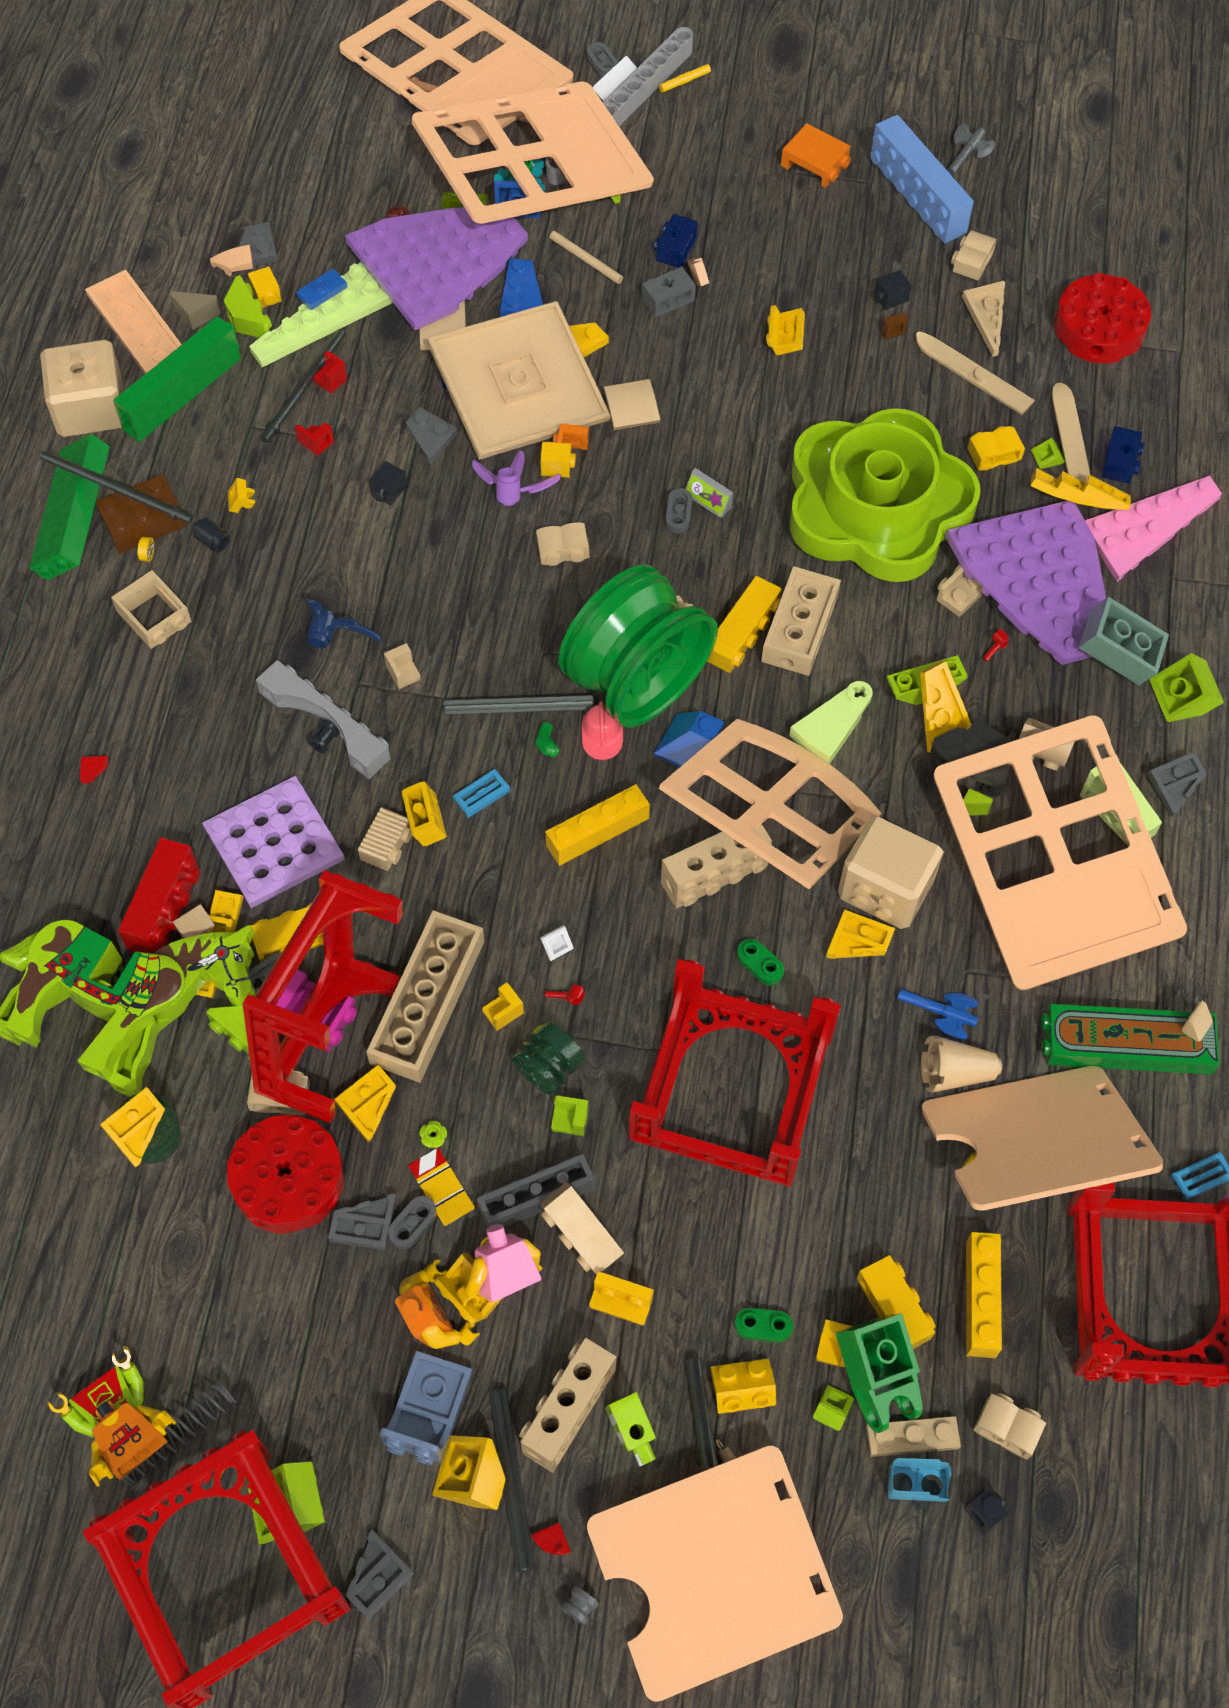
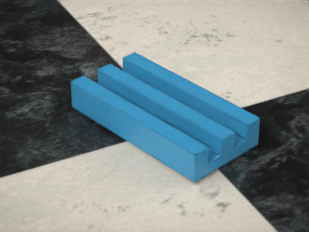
[452,769,510,818]
[1170,1152,1229,1202]

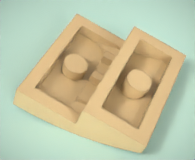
[603,379,660,430]

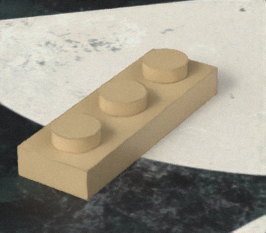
[866,1417,961,1457]

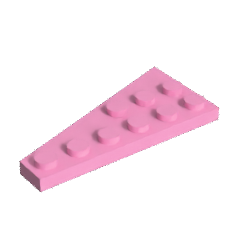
[1085,476,1222,582]

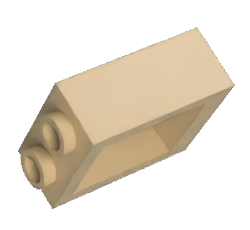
[111,570,192,649]

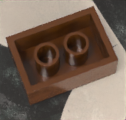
[95,474,187,554]

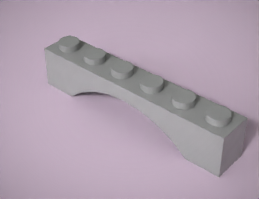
[256,660,390,779]

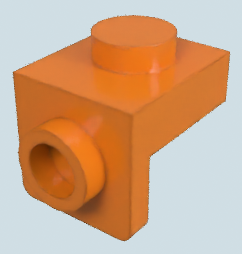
[553,423,589,450]

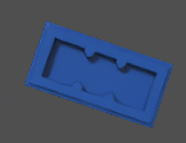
[296,269,348,310]

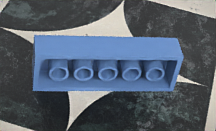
[870,115,974,243]

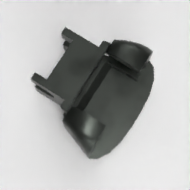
[930,713,1016,797]

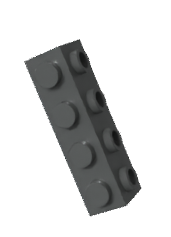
[477,1154,595,1228]

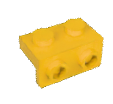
[766,305,805,355]
[434,1252,502,1324]
[711,1358,776,1414]

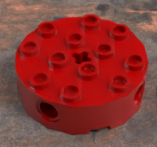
[1054,273,1151,364]
[227,1115,344,1234]

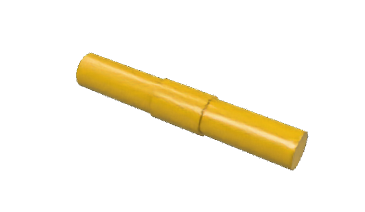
[659,64,711,93]

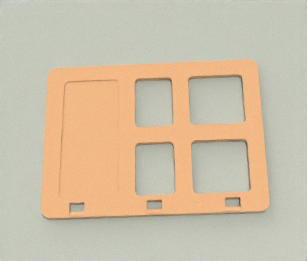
[339,0,573,145]
[412,82,654,224]
[934,716,1187,990]

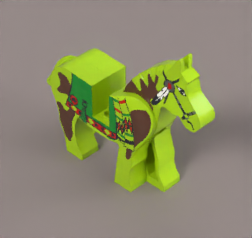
[0,920,255,1098]

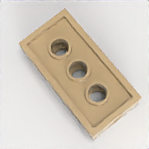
[761,566,841,676]
[661,824,772,909]
[519,1338,616,1473]

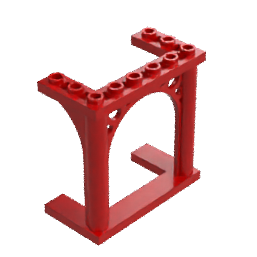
[243,870,403,1123]
[629,959,841,1187]
[1067,1182,1229,1388]
[82,1430,352,1708]

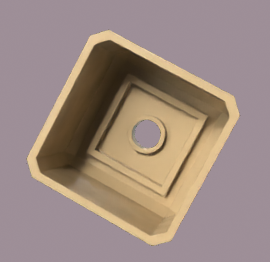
[40,340,124,437]
[838,816,944,929]

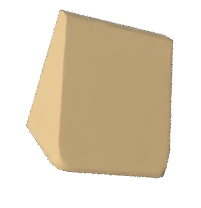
[1182,1000,1212,1042]

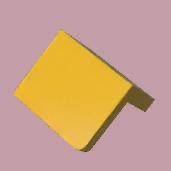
[482,983,524,1031]
[816,1320,852,1368]

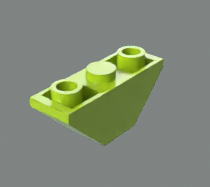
[224,275,272,338]
[887,655,968,705]
[206,1006,250,1060]

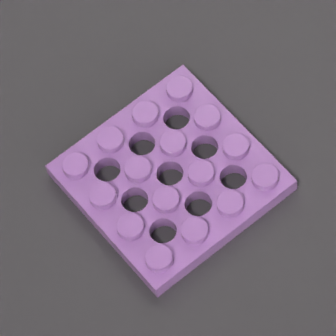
[202,776,345,908]

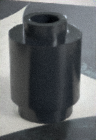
[193,518,230,552]

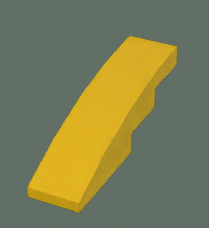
[1031,468,1131,510]
[196,890,244,998]

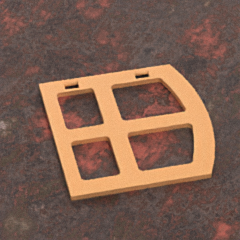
[659,719,881,889]

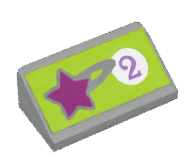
[685,468,733,518]

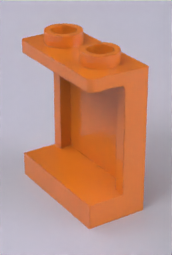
[781,123,851,188]

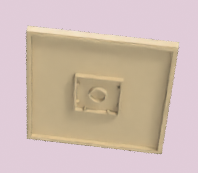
[427,301,611,460]

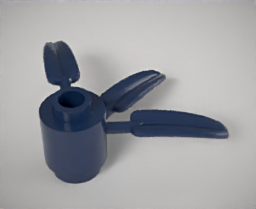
[306,599,382,648]

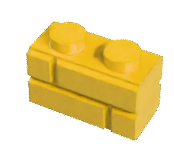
[401,782,447,846]

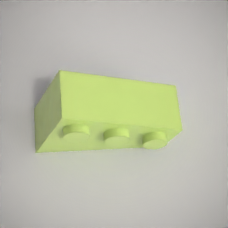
[1080,763,1162,846]

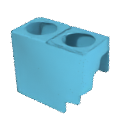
[888,1458,951,1502]

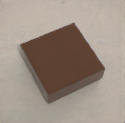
[881,312,908,339]

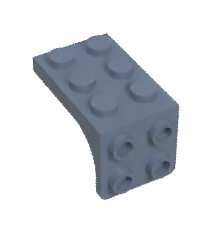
[379,1351,473,1465]

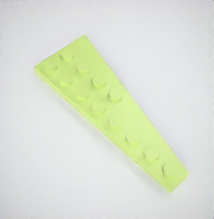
[250,262,393,367]

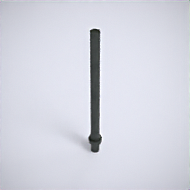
[260,329,346,443]
[40,450,193,524]

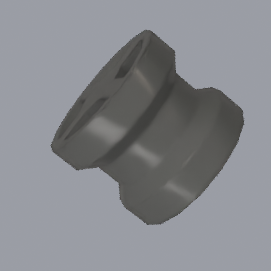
[560,1585,599,1626]

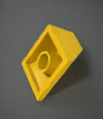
[432,1436,506,1510]

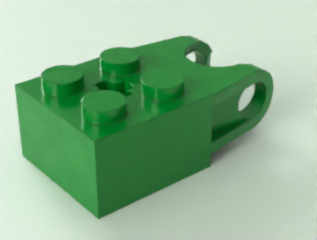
[835,1313,923,1433]

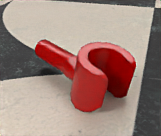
[982,629,1009,662]
[545,985,585,1005]

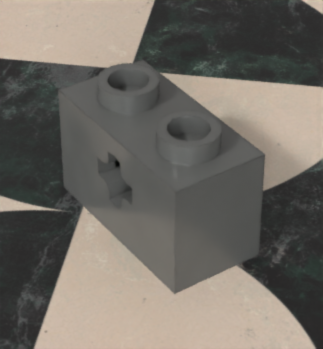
[642,267,696,318]

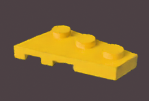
[920,661,972,752]

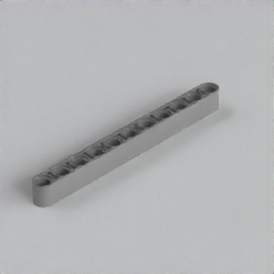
[546,27,693,185]

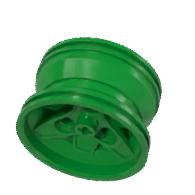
[558,564,718,728]

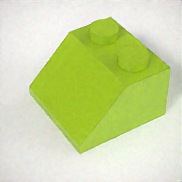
[1149,653,1224,722]
[247,1462,325,1544]

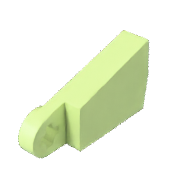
[789,681,873,764]

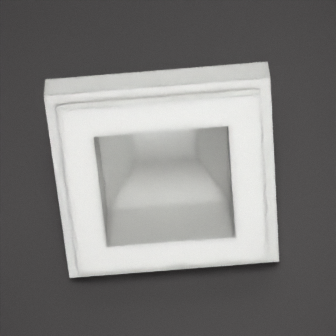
[540,925,574,961]

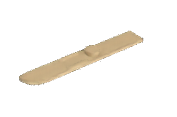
[916,331,1035,415]
[1052,383,1090,482]

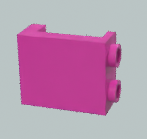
[276,970,357,1053]

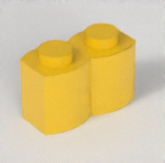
[967,426,1025,471]

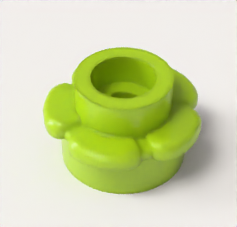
[419,1121,447,1148]

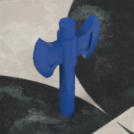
[897,989,979,1039]

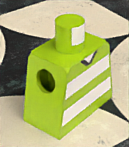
[605,1392,656,1466]

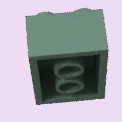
[1078,596,1169,685]

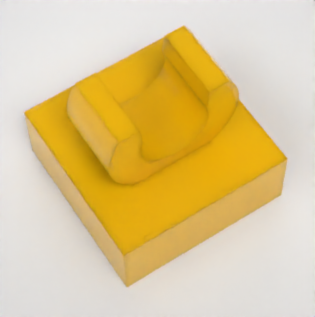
[228,478,255,513]

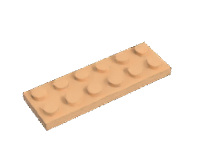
[85,270,182,374]

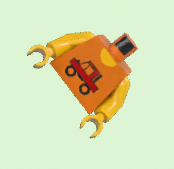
[395,1260,480,1349]
[89,1401,176,1487]

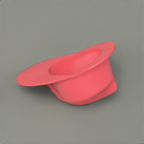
[582,701,623,760]

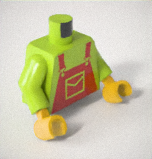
[47,1346,144,1438]

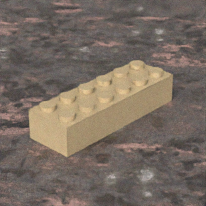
[366,911,484,1083]

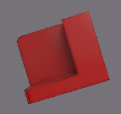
[313,351,347,394]
[295,422,334,456]

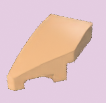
[210,245,253,276]
[688,258,709,286]

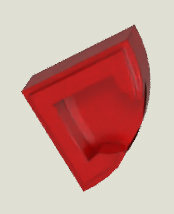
[80,756,109,784]
[531,1522,571,1556]

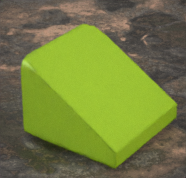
[1031,437,1065,469]
[963,789,993,815]
[813,1384,854,1431]

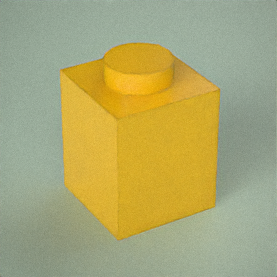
[248,267,282,308]
[541,442,576,478]

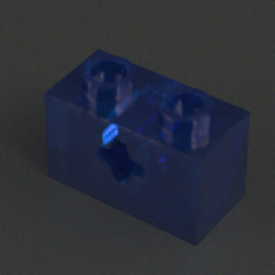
[654,213,698,268]
[1102,426,1145,484]

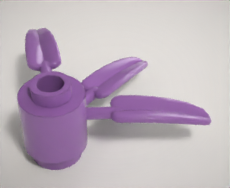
[472,451,561,506]

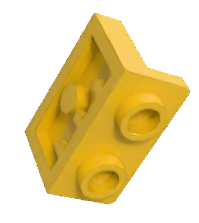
[589,1271,654,1326]

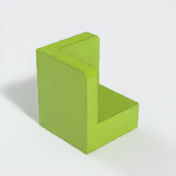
[551,1096,589,1136]

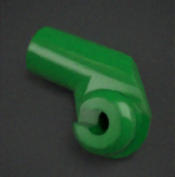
[535,722,559,758]

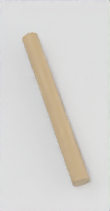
[549,231,623,284]

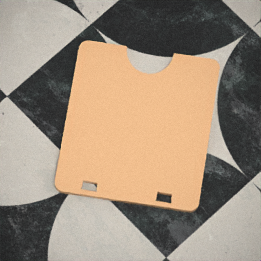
[922,1066,1163,1210]
[587,1446,843,1701]

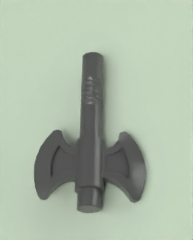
[947,123,995,176]

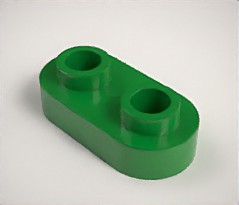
[737,939,784,986]
[734,1308,794,1343]

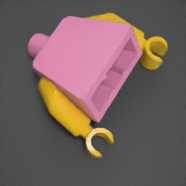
[457,1224,542,1306]

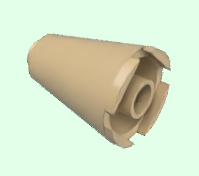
[921,1036,1002,1092]

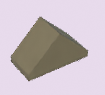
[171,291,221,330]

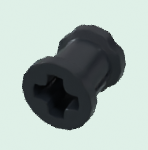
[306,719,340,754]

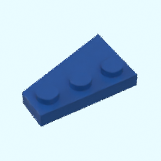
[500,258,543,317]

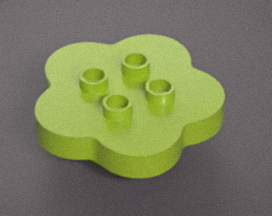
[790,409,980,582]

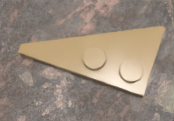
[962,281,1005,357]

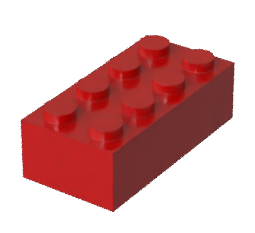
[118,837,200,954]

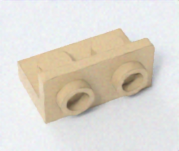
[937,564,984,617]

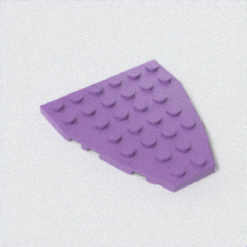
[345,207,528,330]
[945,501,1106,665]

